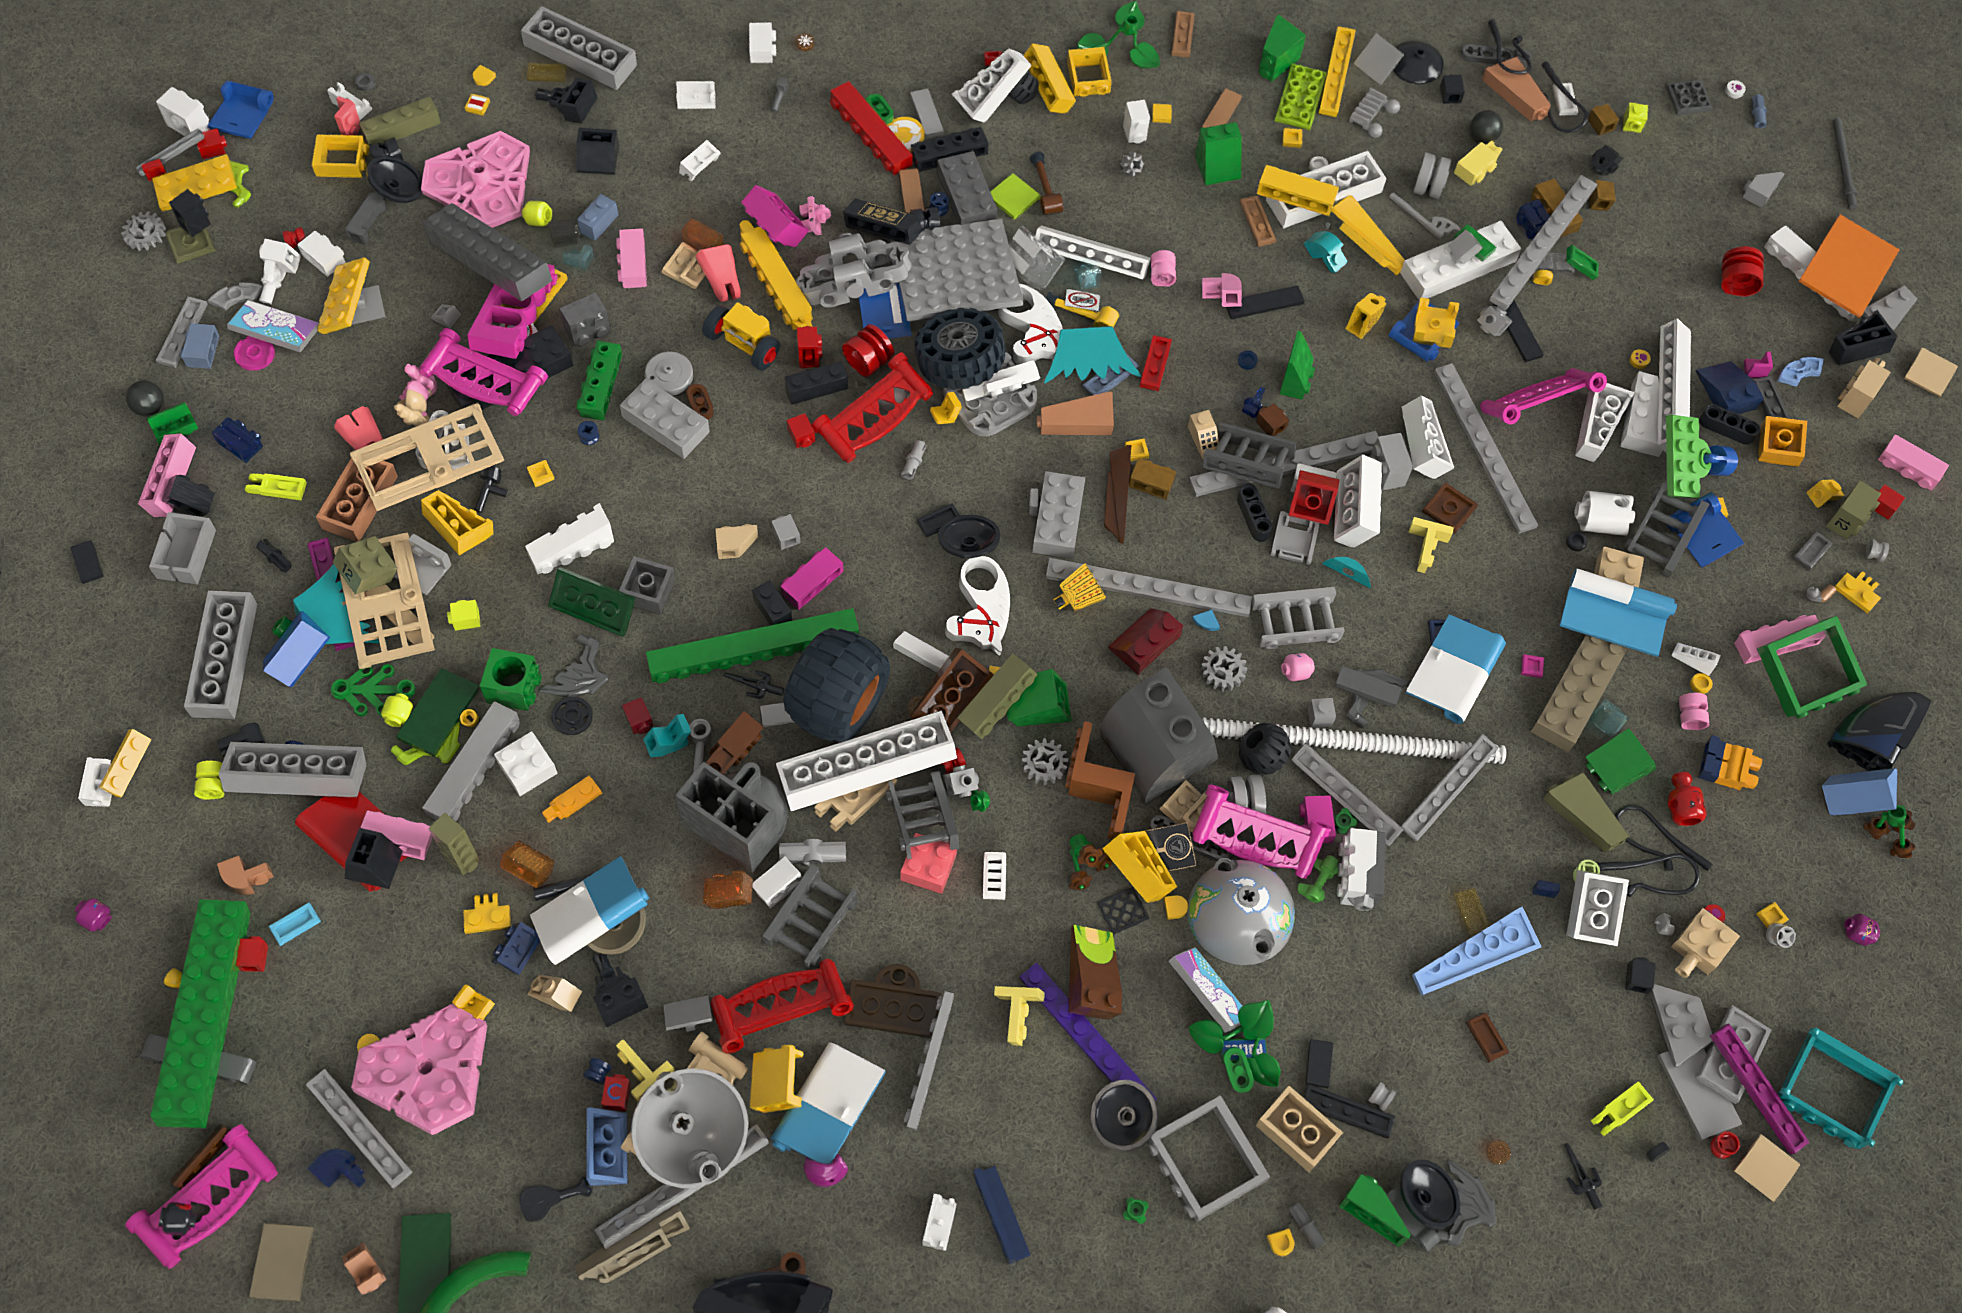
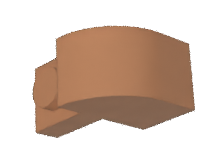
[217,856,274,895]
[342,1242,386,1295]

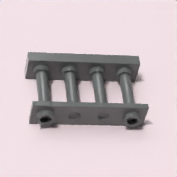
[1203,422,1296,489]
[1624,482,1709,578]
[885,771,959,859]
[763,864,858,970]

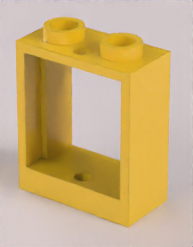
[1067,47,1112,97]
[312,135,369,178]

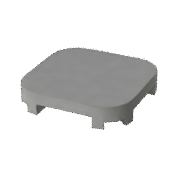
[943,352,1037,436]

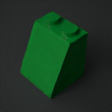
[1258,15,1306,82]
[1195,122,1242,186]
[1006,669,1072,727]
[1585,728,1656,794]

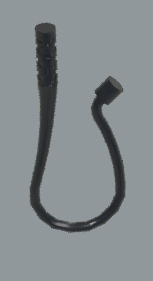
[1488,19,1532,75]
[1541,61,1588,133]
[1615,805,1712,871]
[1596,853,1700,897]

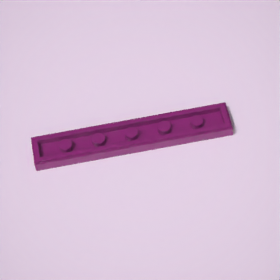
[307,537,355,651]
[1710,1023,1809,1155]

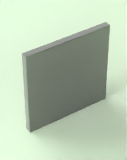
[1354,33,1404,85]
[351,285,385,325]
[663,995,712,1032]

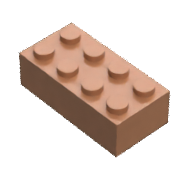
[316,458,398,542]

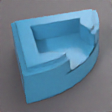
[1192,610,1220,631]

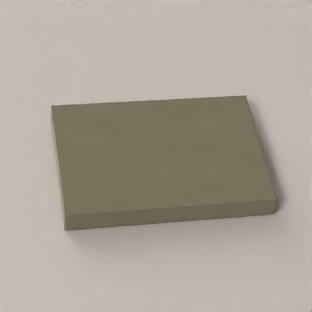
[249,1223,314,1302]

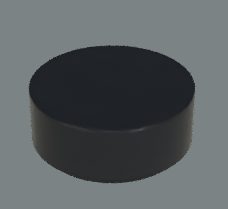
[1566,531,1588,551]
[1646,1142,1670,1162]

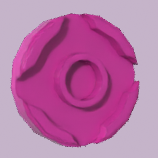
[234,336,275,371]

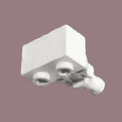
[259,239,301,305]

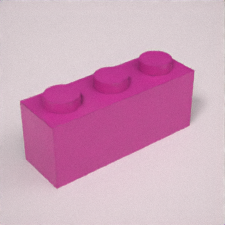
[781,547,843,610]

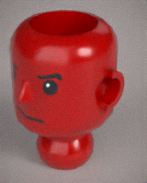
[1668,772,1707,826]

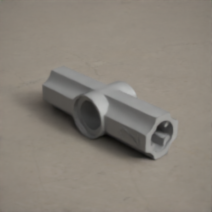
[779,839,846,866]

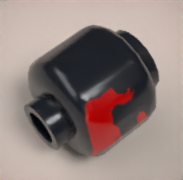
[158,1202,197,1236]

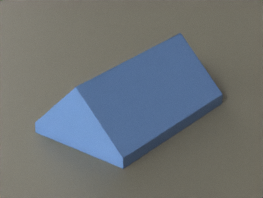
[1822,768,1897,815]
[587,1107,627,1186]

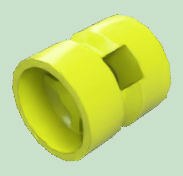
[194,761,224,799]

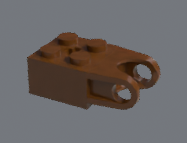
[706,711,764,775]

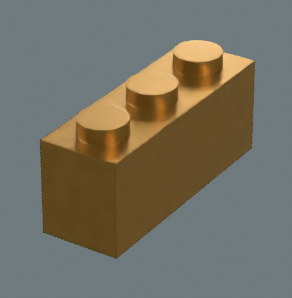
[1531,178,1584,238]

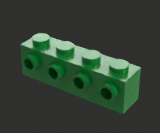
[576,341,622,421]

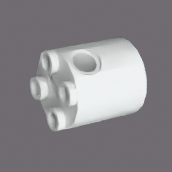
[1575,491,1635,536]

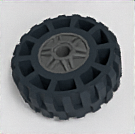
[914,308,1006,390]

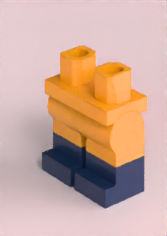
[1698,735,1763,790]

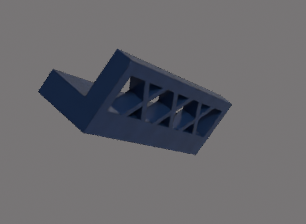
[973,1166,1031,1265]

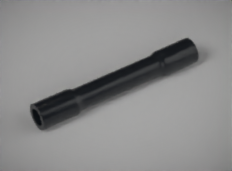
[533,873,594,901]

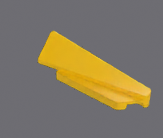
[1332,195,1405,275]

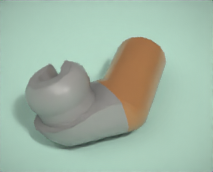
[1806,585,1836,603]

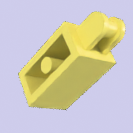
[1454,141,1502,186]

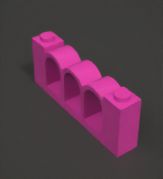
[467,264,557,359]

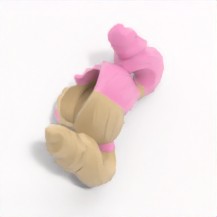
[394,364,437,427]

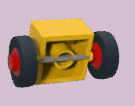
[702,302,780,371]

